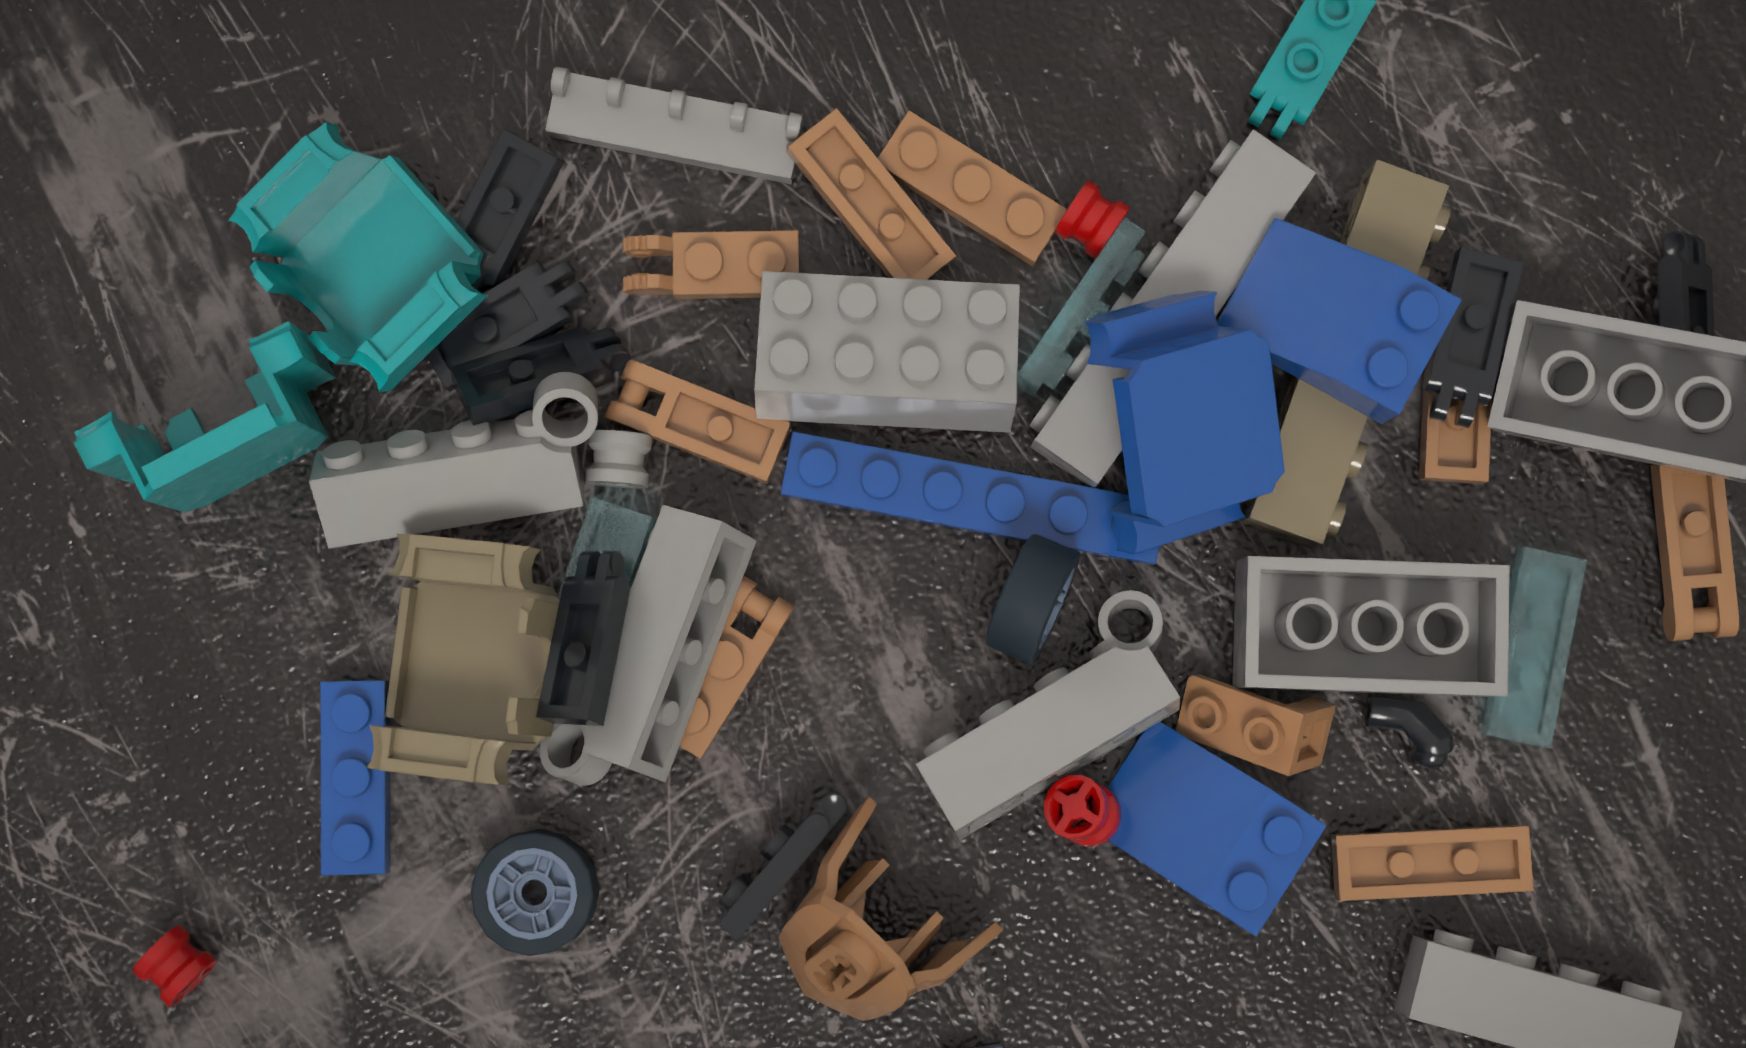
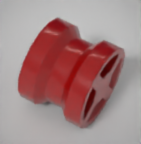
[1054,180,1131,260]
[1044,775,1121,847]
[132,924,217,1008]

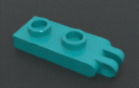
[1247,0,1377,140]

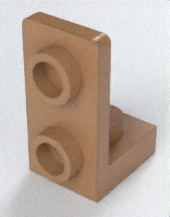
[1176,674,1336,776]

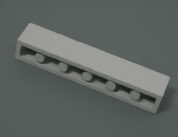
[1029,129,1316,488]

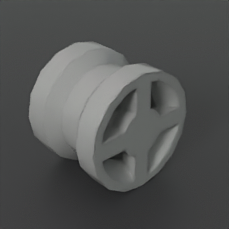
[585,430,652,489]

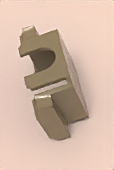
[366,534,560,785]

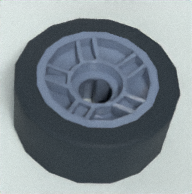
[986,534,1080,664]
[471,829,599,956]

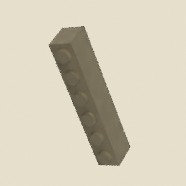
[1239,160,1451,549]

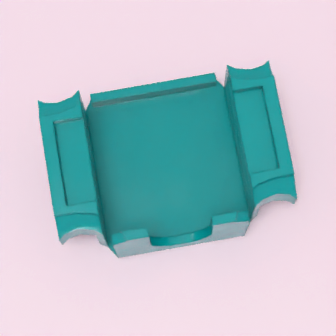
[228,121,488,392]
[74,321,336,513]

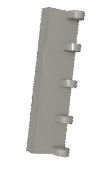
[545,66,804,185]

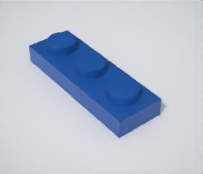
[320,680,390,875]

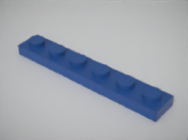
[781,432,1159,565]

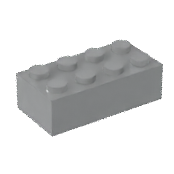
[754,271,1020,433]
[1487,300,1746,483]
[1233,556,1510,697]

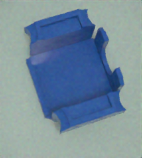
[1084,290,1285,554]

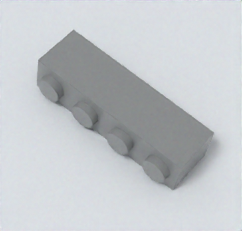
[1394,929,1683,1048]

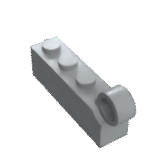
[309,372,598,549]
[540,505,757,786]
[916,590,1180,840]

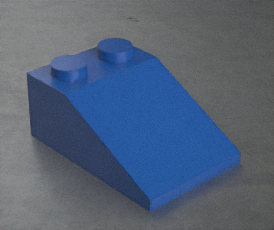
[1217,218,1462,424]
[1084,722,1327,937]

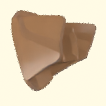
[779,796,1004,1021]

